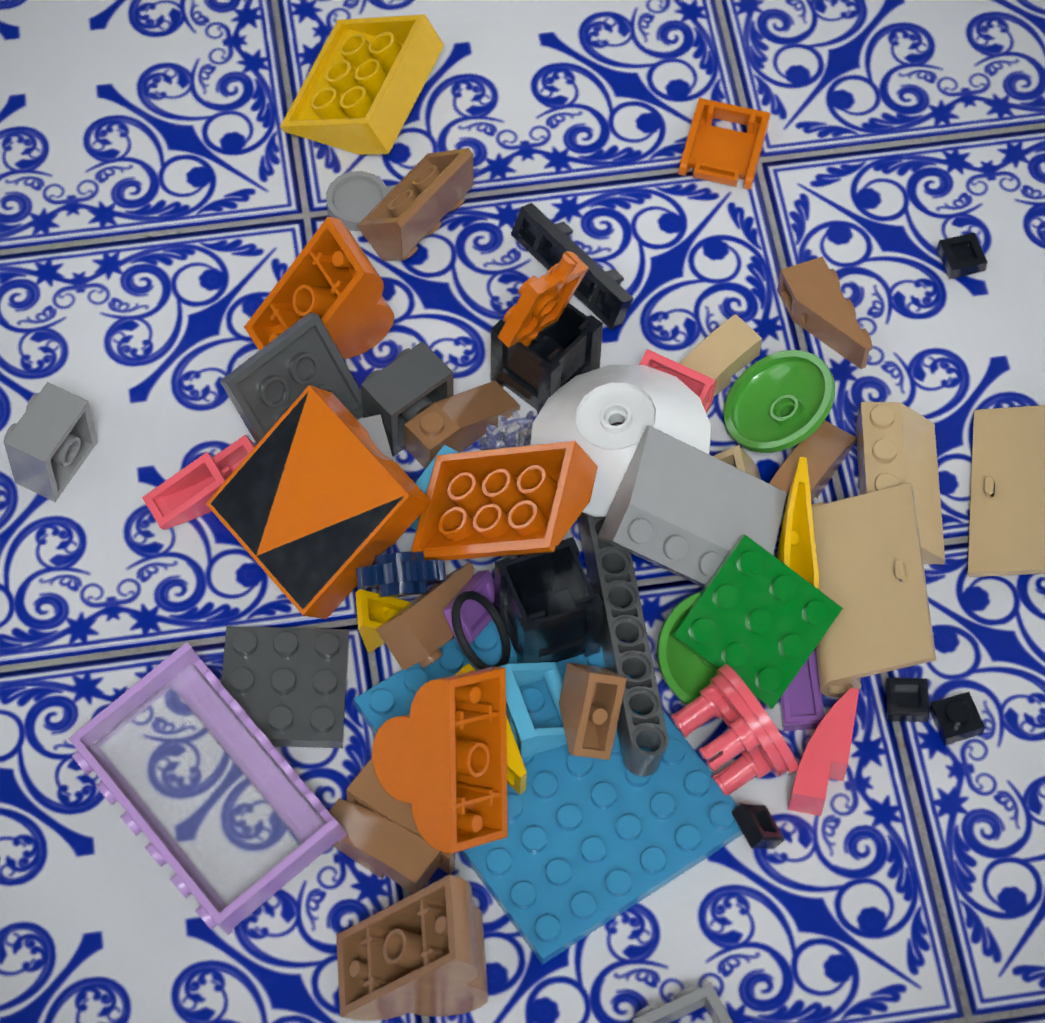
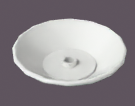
[530,365,712,517]

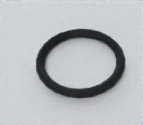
[452,591,511,669]

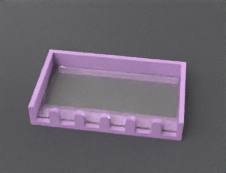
[68,642,347,935]

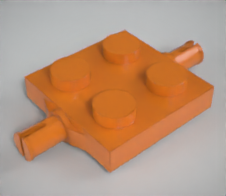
[498,251,589,348]

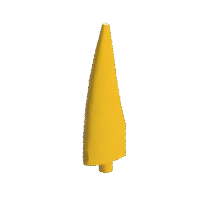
[776,457,819,590]

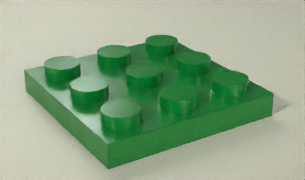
[670,535,843,709]

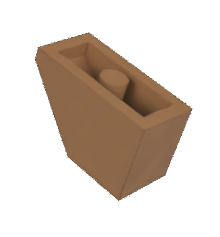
[559,662,627,760]

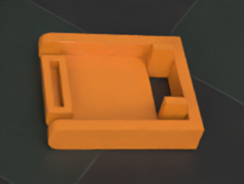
[678,98,771,190]

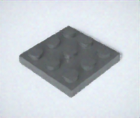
[220,312,363,444]
[218,626,350,748]

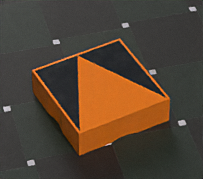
[206,385,432,619]

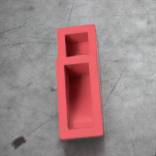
[142,435,256,530]
[788,688,859,816]

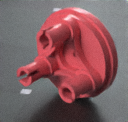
[670,664,798,796]

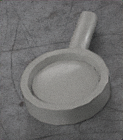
[326,171,397,231]

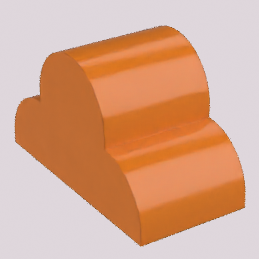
[244,217,394,359]
[372,667,508,854]

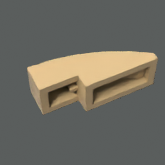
[679,314,762,397]

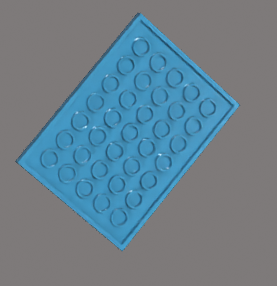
[353,619,743,965]

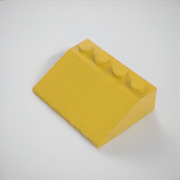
[280,14,444,155]

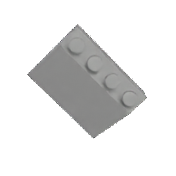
[597,425,787,587]

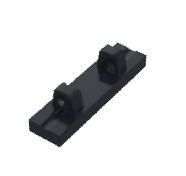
[511,203,633,330]

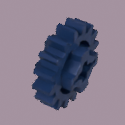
[356,551,446,598]

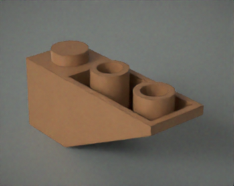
[777,256,872,369]

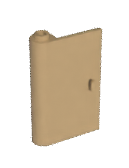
[968,405,1045,577]
[812,482,936,697]

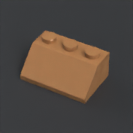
[357,148,473,261]

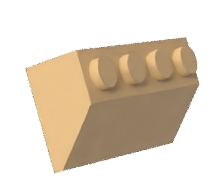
[856,402,945,564]

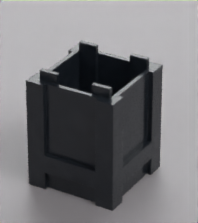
[490,303,603,415]
[494,537,604,663]

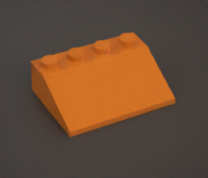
[411,441,598,561]

